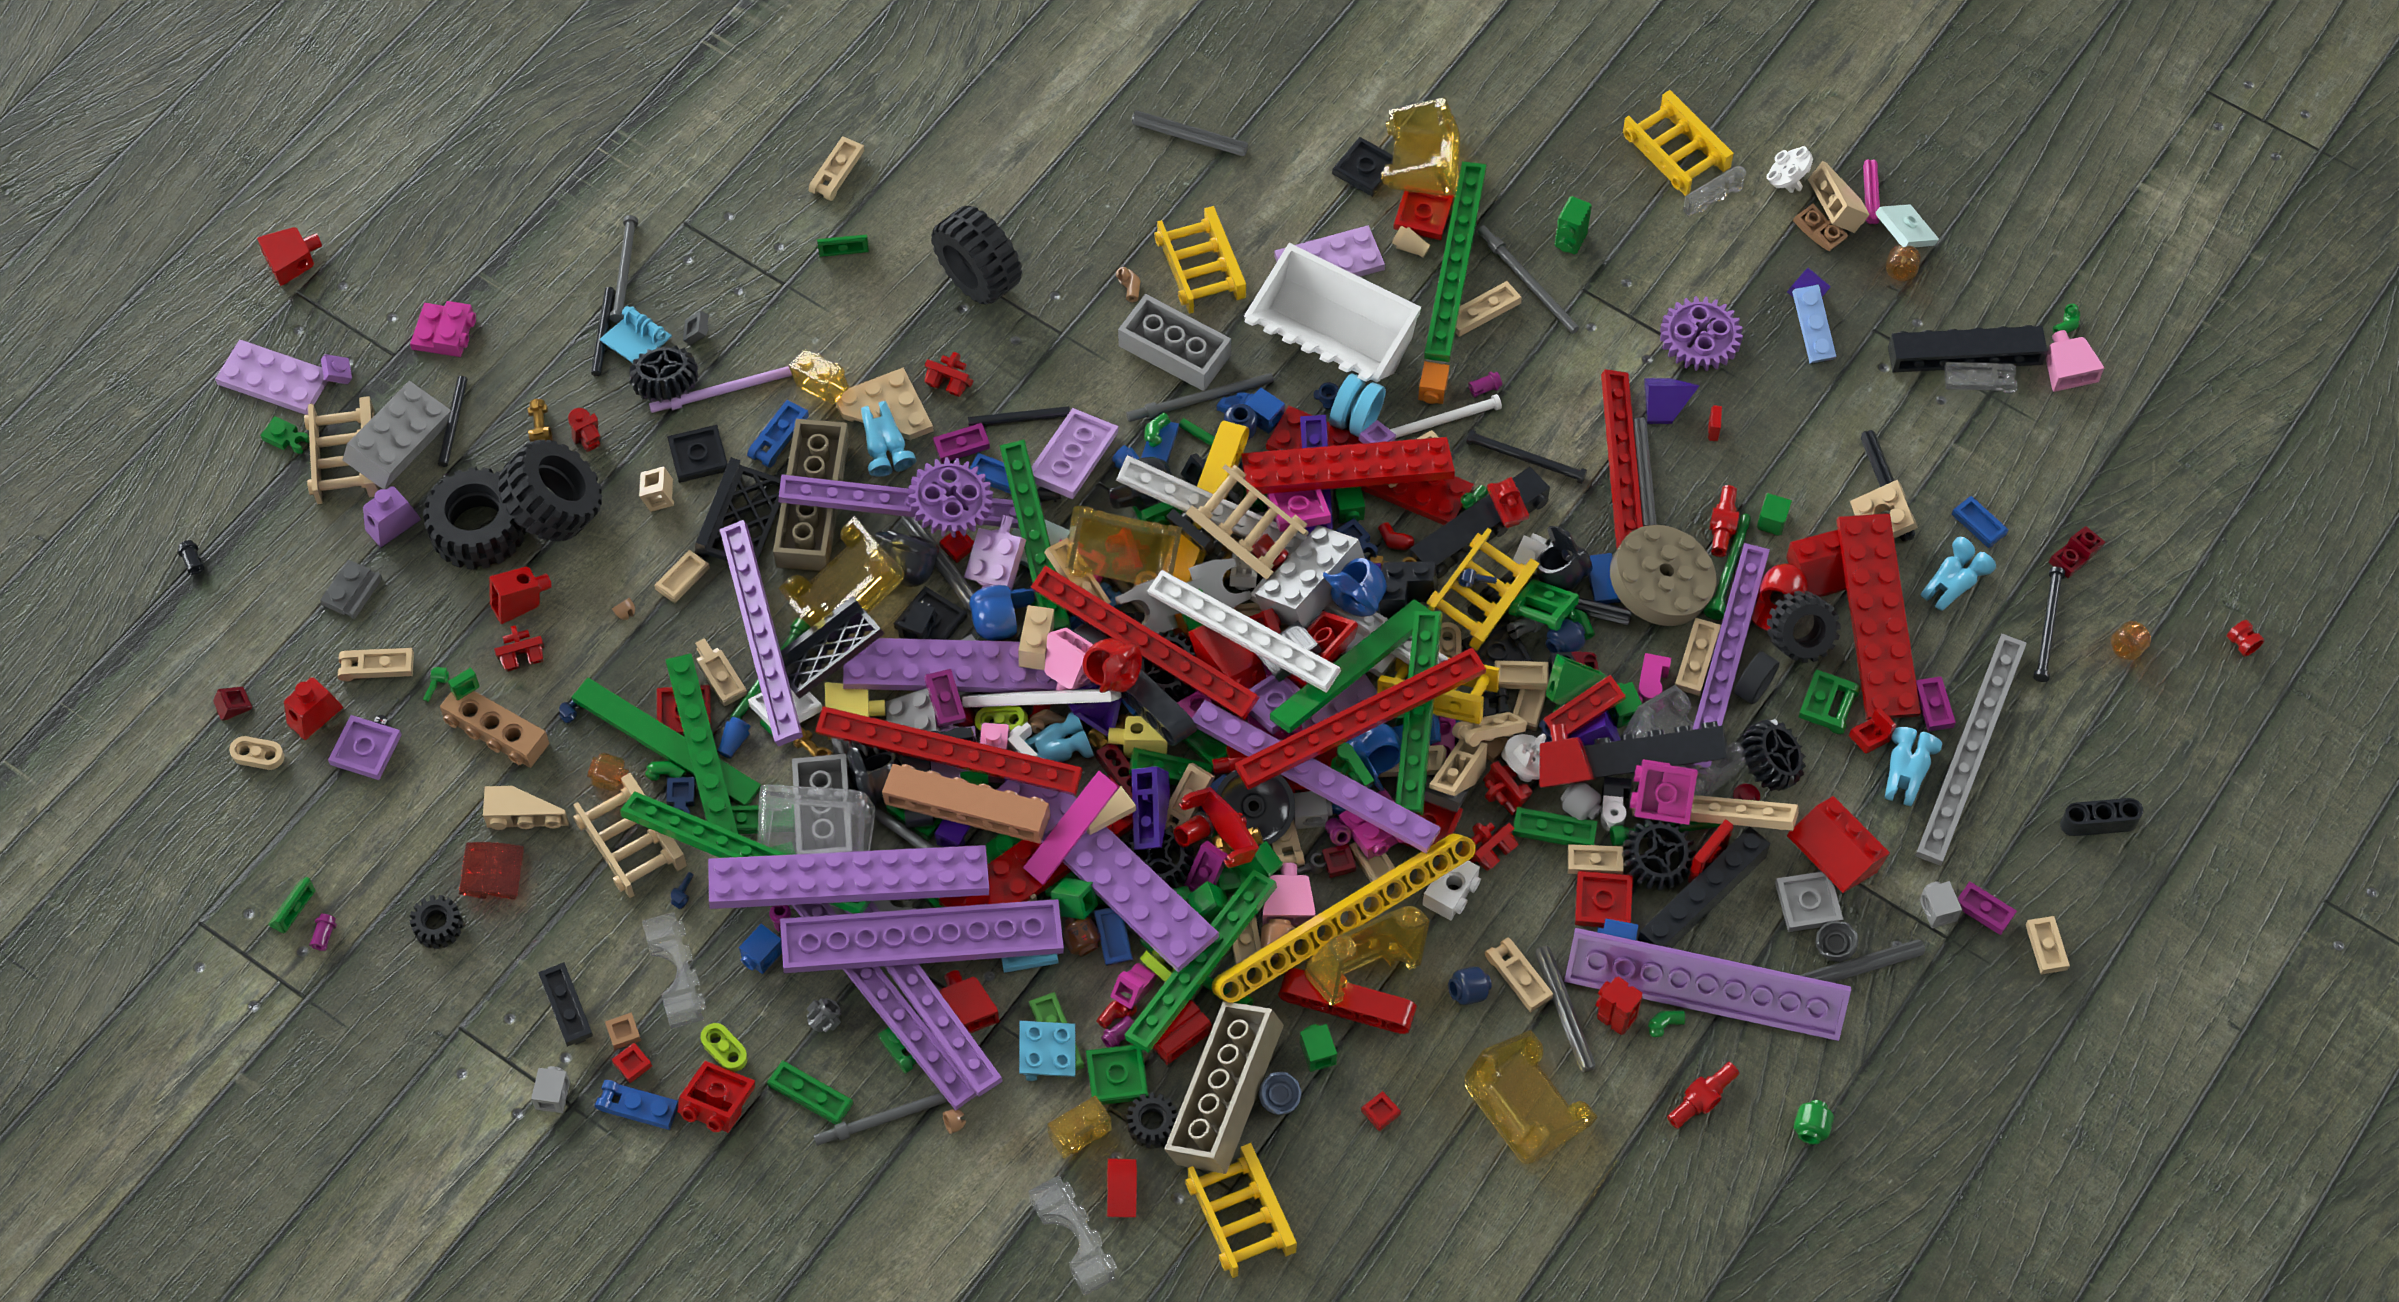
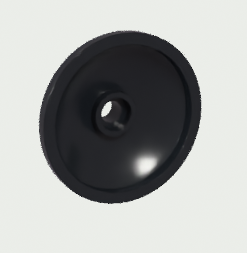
[1216,770,1295,846]

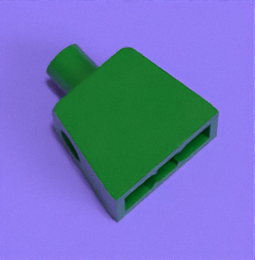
[1546,654,1607,712]

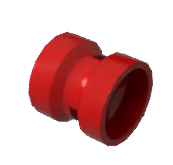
[2227,620,2265,657]

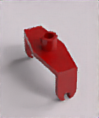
[1179,787,1259,868]

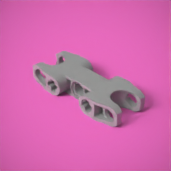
[1115,557,1252,634]

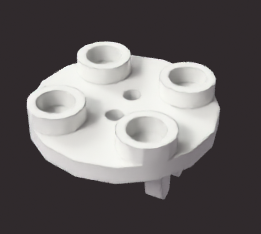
[1767,146,1813,193]
[1501,734,1546,782]

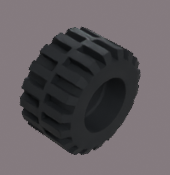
[1767,591,1841,663]

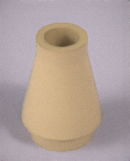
[1392,226,1431,258]

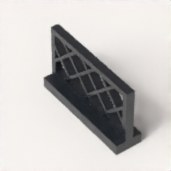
[695,457,781,562]
[781,596,885,699]

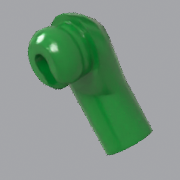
[1144,413,1171,447]
[645,761,687,781]
[1648,1011,1685,1037]

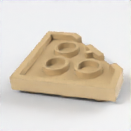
[833,367,933,440]

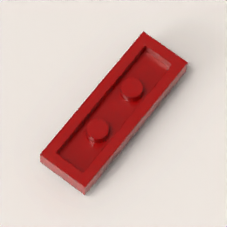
[1543,675,1626,736]

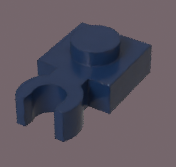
[1335,518,1378,559]
[666,777,696,814]

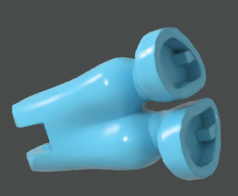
[861,401,916,477]
[1920,536,1996,611]
[1025,712,1094,762]
[1885,727,1942,806]

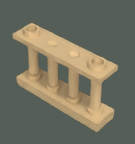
[304,396,379,504]
[1186,464,1309,580]
[573,773,687,898]

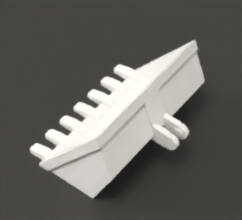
[1244,243,1421,382]

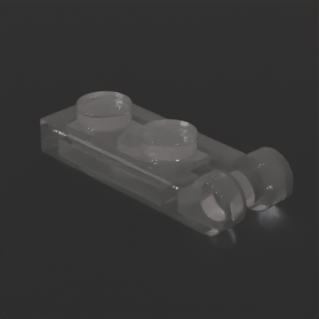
[1683,166,1746,217]
[1944,362,2018,393]

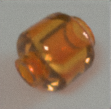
[1886,245,1921,281]
[2111,621,2151,660]
[587,753,629,791]

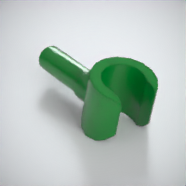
[423,667,449,703]

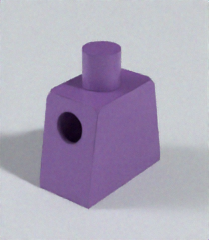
[363,486,421,548]

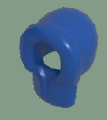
[1323,558,1387,617]
[969,585,1035,641]
[1345,723,1401,791]

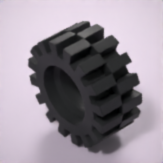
[410,895,463,949]
[1127,1093,1178,1149]

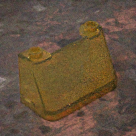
[1381,97,1460,196]
[1066,506,1182,584]
[778,516,904,627]
[1305,906,1430,1006]
[1465,1030,1598,1164]

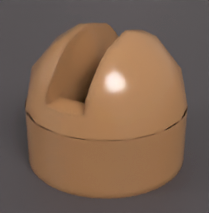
[612,597,635,620]
[943,1109,966,1134]

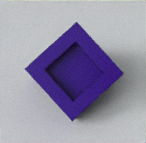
[1787,268,1831,298]
[935,819,971,847]

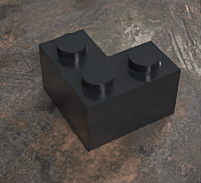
[1379,562,1438,619]

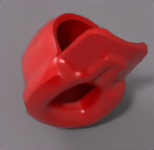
[1752,563,1808,631]
[1083,638,1142,693]

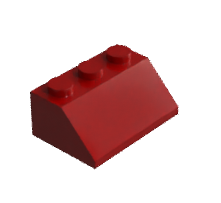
[1786,529,1847,597]
[1287,611,1358,689]
[1787,796,1890,893]

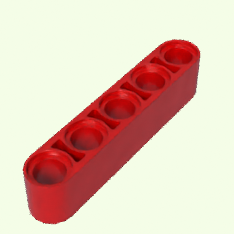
[1278,968,1417,1034]

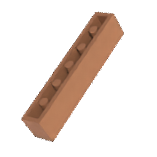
[882,764,1051,844]

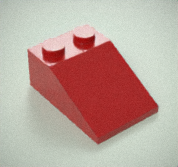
[1188,625,1267,707]

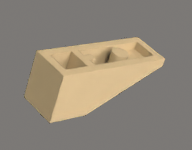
[1808,161,1870,233]
[1429,739,1487,796]

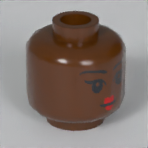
[1062,916,1101,957]

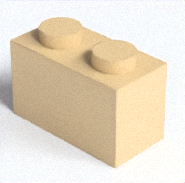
[1018,605,1054,670]

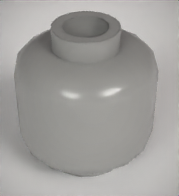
[1561,782,1602,820]

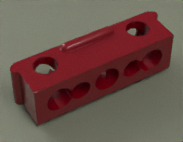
[1095,744,1133,800]

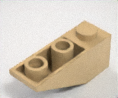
[483,786,569,830]

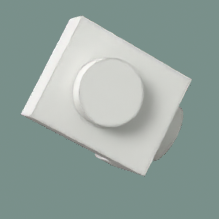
[1513,533,1549,574]
[1230,553,1258,590]
[1007,722,1038,757]

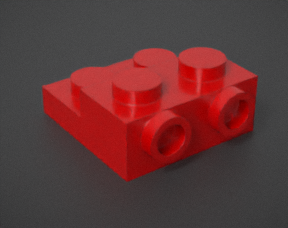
[678,1060,755,1133]

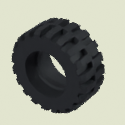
[931,206,1022,304]
[498,440,602,541]
[423,467,527,570]

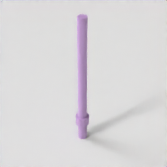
[649,364,799,413]

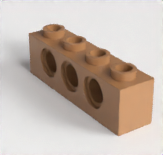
[440,691,550,768]

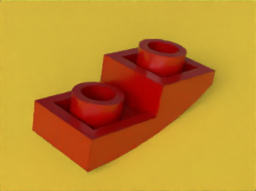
[1107,1159,1137,1217]

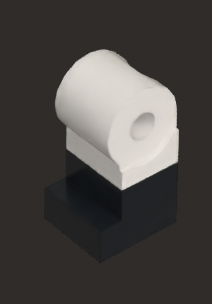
[1601,777,1632,831]

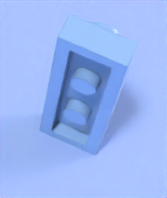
[1792,285,1836,364]

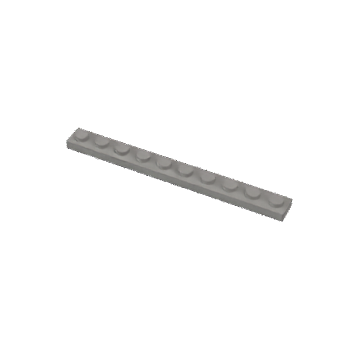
[1915,633,2027,866]

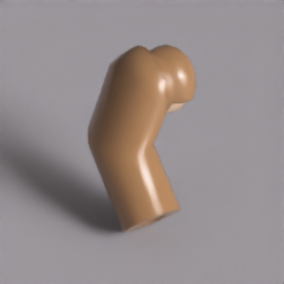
[1116,267,1140,302]
[1028,709,1066,733]

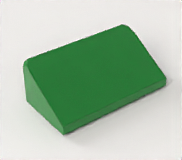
[817,234,869,257]
[268,877,315,934]

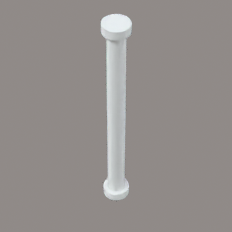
[1388,394,1502,438]

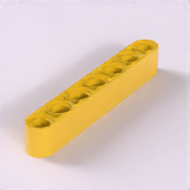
[1166,420,1249,583]

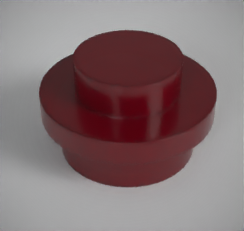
[1733,783,1760,801]

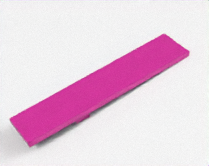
[1023,771,1120,885]

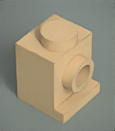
[639,467,674,512]

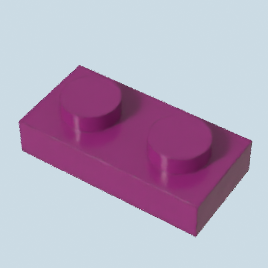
[933,423,990,464]
[924,669,966,727]
[1916,676,1956,732]
[1184,841,1228,892]
[1957,881,2017,935]

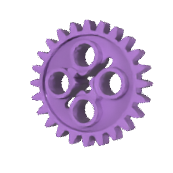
[1660,296,1743,371]
[907,457,993,537]

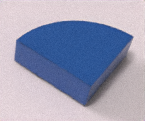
[1217,392,1250,413]

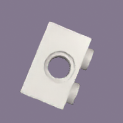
[1423,861,1481,921]

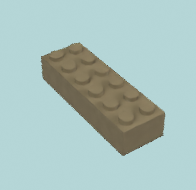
[773,419,849,572]
[1164,1001,1284,1174]

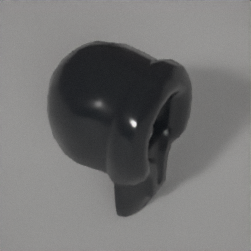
[1109,457,1172,512]
[1536,526,1593,591]
[874,530,939,587]
[847,741,901,808]

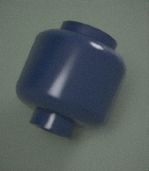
[1224,404,1257,440]
[1546,619,1585,653]
[1448,966,1492,1005]

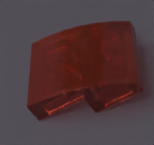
[459,842,524,900]

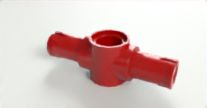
[1709,485,1739,557]
[1667,1062,1740,1129]

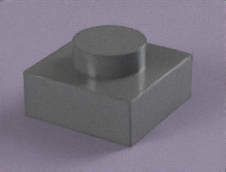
[683,311,709,345]

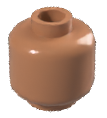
[1260,919,1296,960]

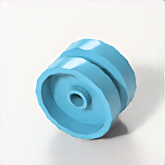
[1329,373,1386,437]

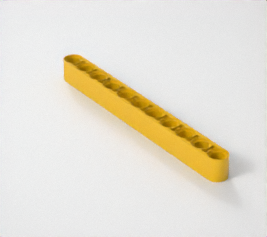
[1212,834,1476,1003]

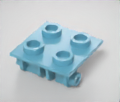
[600,306,672,363]
[1019,1021,1075,1081]

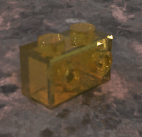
[789,349,849,405]
[1047,1095,1111,1159]

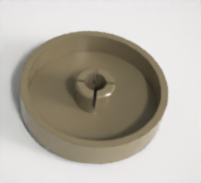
[1610,525,1716,626]

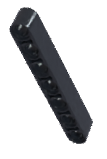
[1072,622,1197,746]

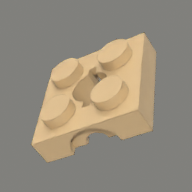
[1850,480,1918,538]

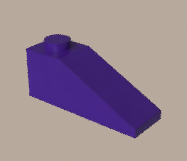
[1132,766,1170,851]

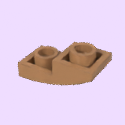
[1793,204,1848,251]

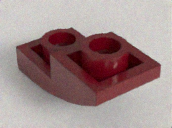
[2048,526,2105,579]

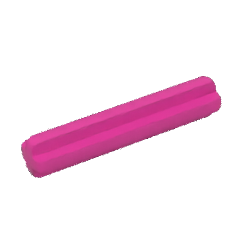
[1863,159,1880,224]

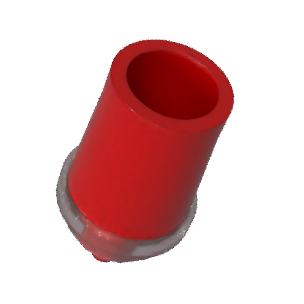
[1174,812,1215,847]

